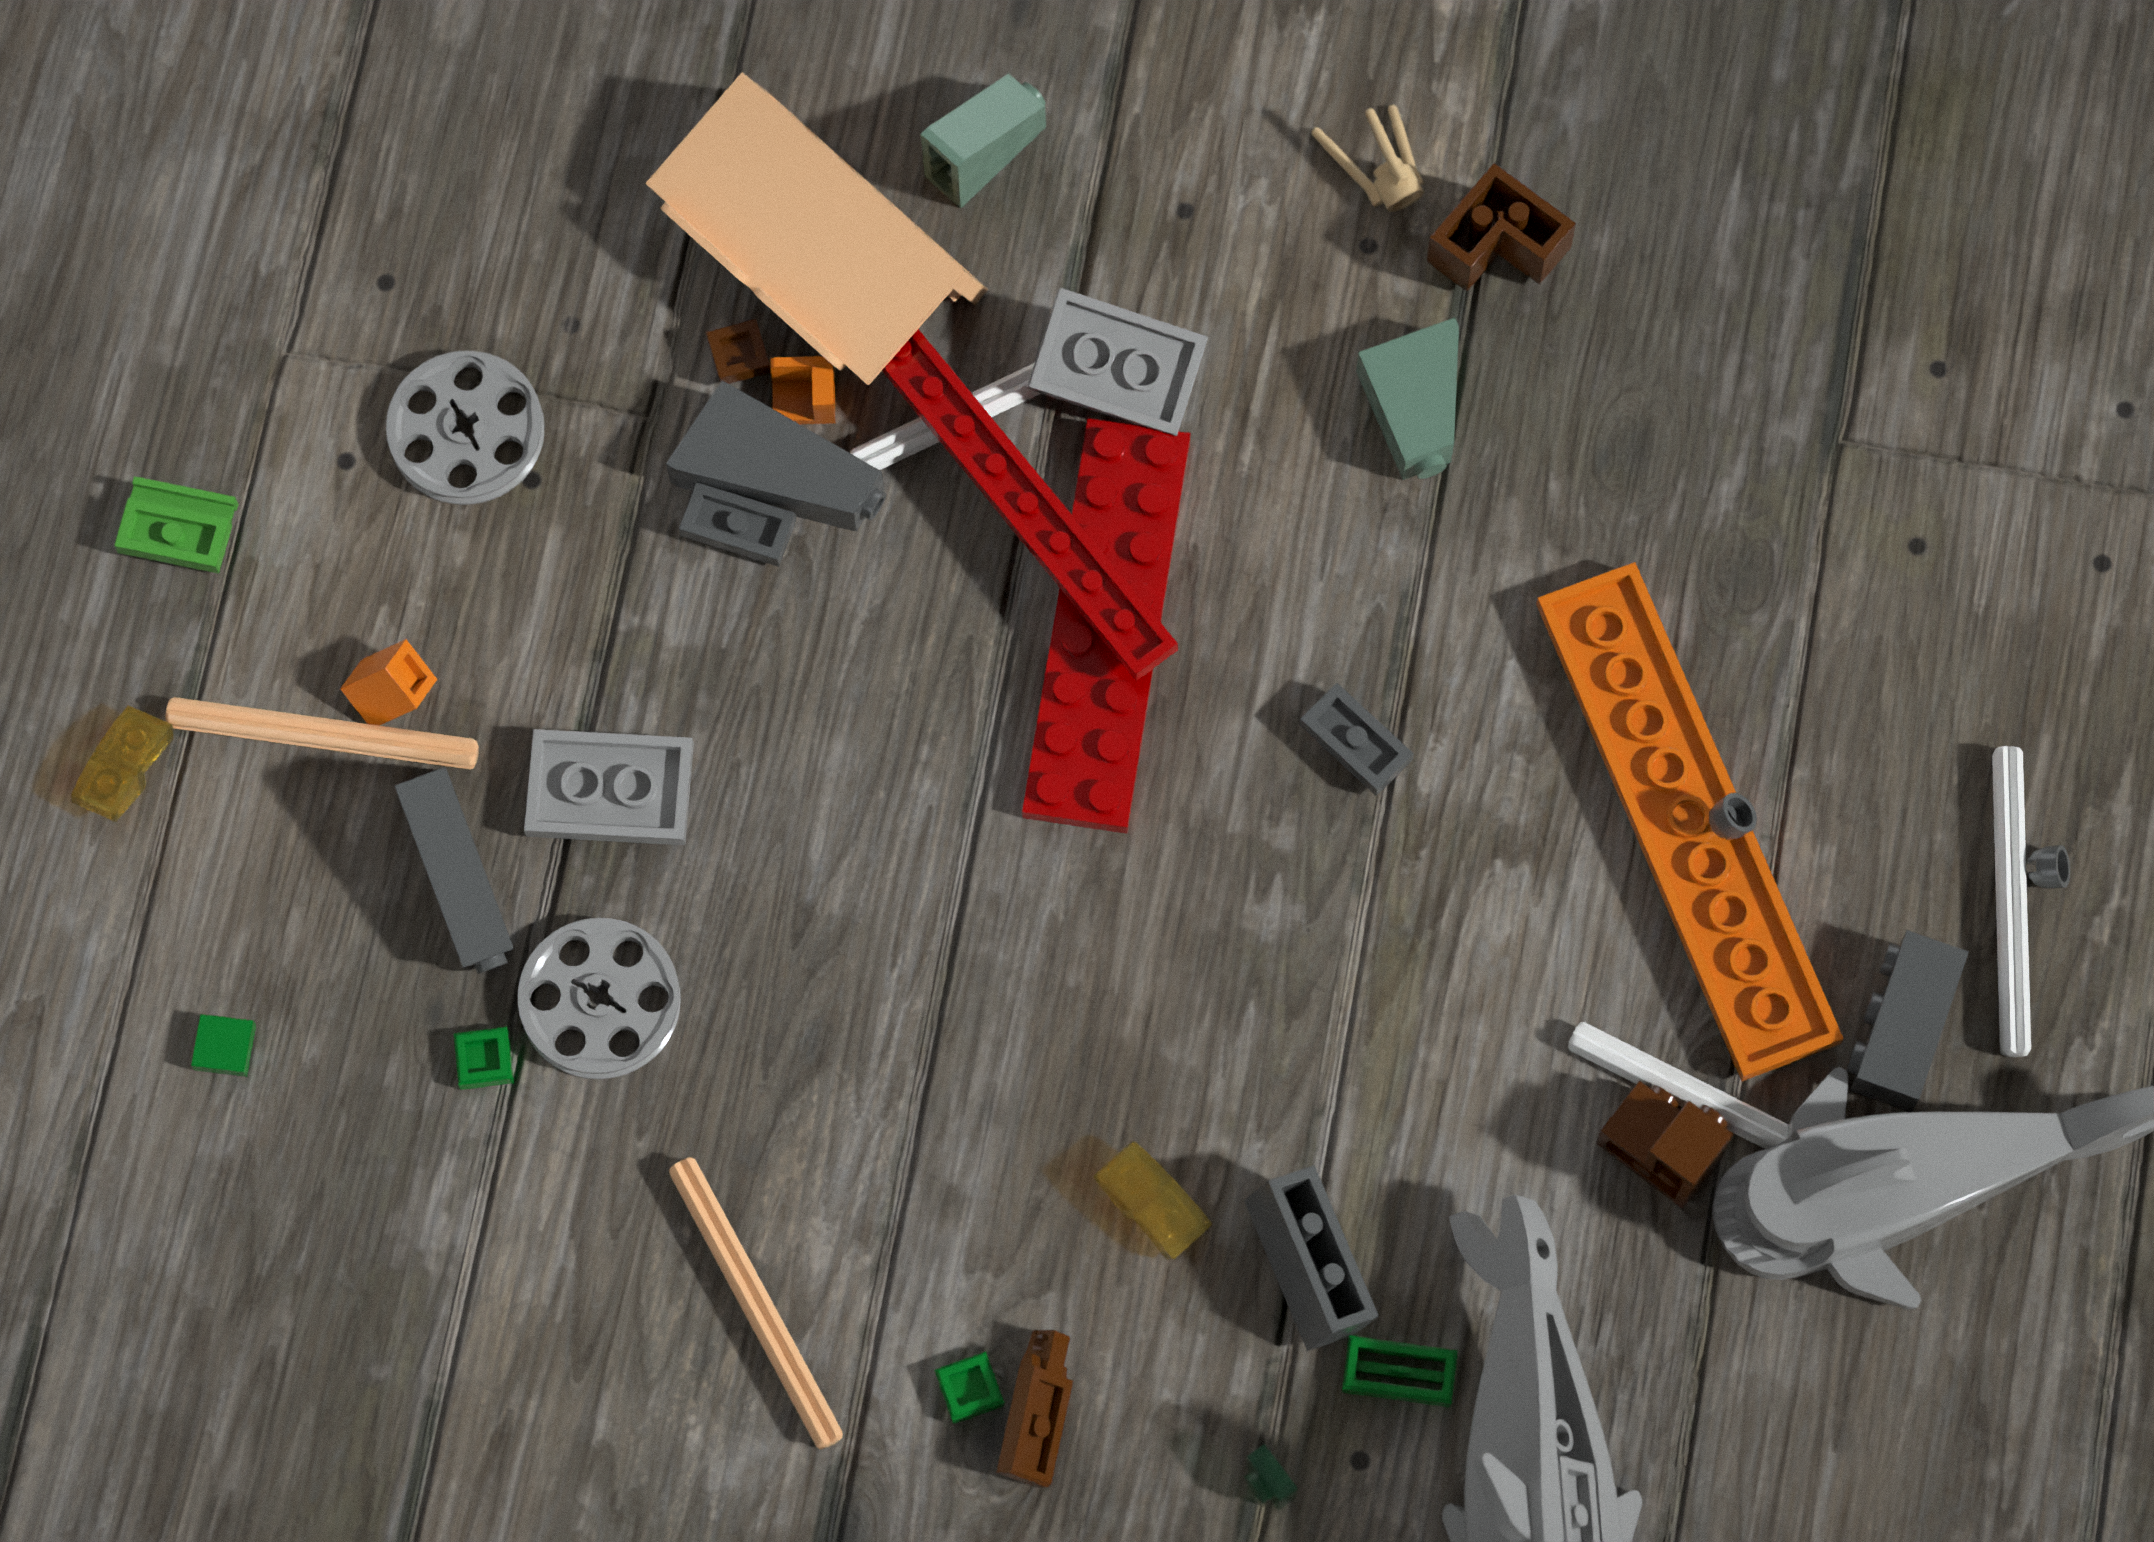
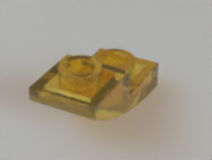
[71,705,174,822]
[1092,1141,1212,1260]

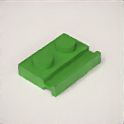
[114,476,238,574]

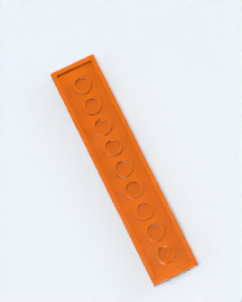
[1536,562,1844,1081]

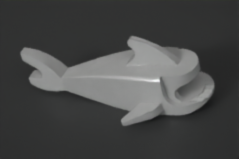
[1712,1067,2154,1310]
[1442,1194,1642,1542]

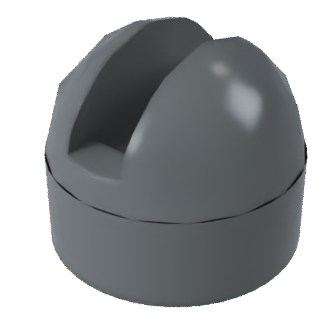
[1709,793,1757,840]
[2027,845,2070,889]

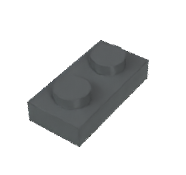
[679,482,796,567]
[1300,683,1414,796]

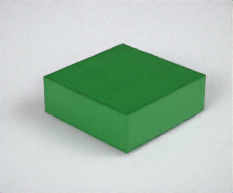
[191,1014,256,1077]
[453,1027,514,1090]
[934,1351,1005,1424]

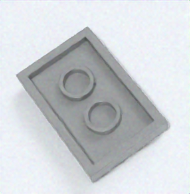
[1027,288,1208,436]
[524,729,694,845]

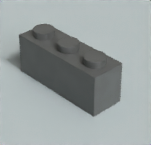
[1846,930,1969,1112]
[1244,1165,1379,1351]

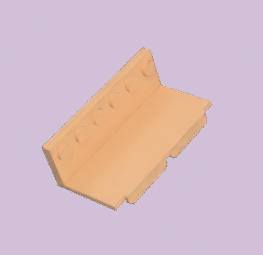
[645,72,988,385]

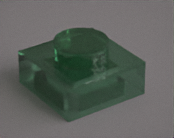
[1244,1444,1298,1511]

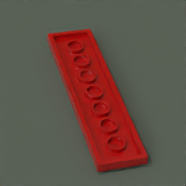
[1022,418,1191,834]

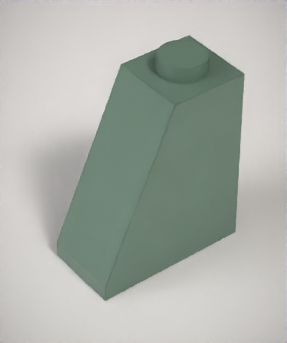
[921,73,1046,209]
[1356,317,1459,480]

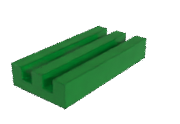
[1341,1335,1458,1407]

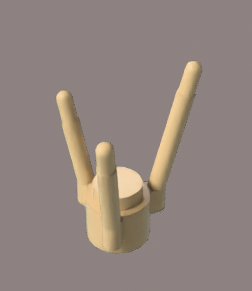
[1312,105,1424,212]

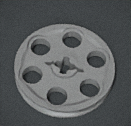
[386,351,544,505]
[518,918,681,1079]

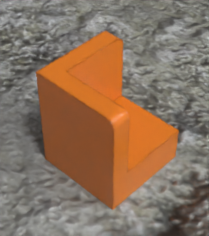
[770,356,836,424]
[340,639,437,726]

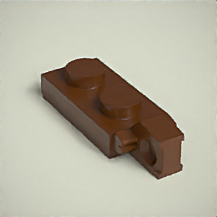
[996,1330,1073,1488]

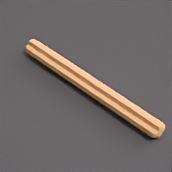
[165,697,479,770]
[669,1157,843,1449]

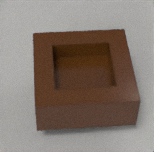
[706,319,771,384]

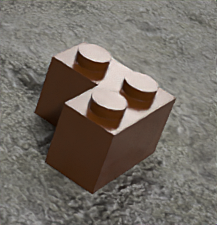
[1426,163,1576,291]
[1596,1081,1733,1209]

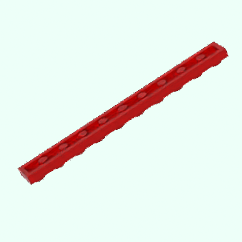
[882,329,1178,681]

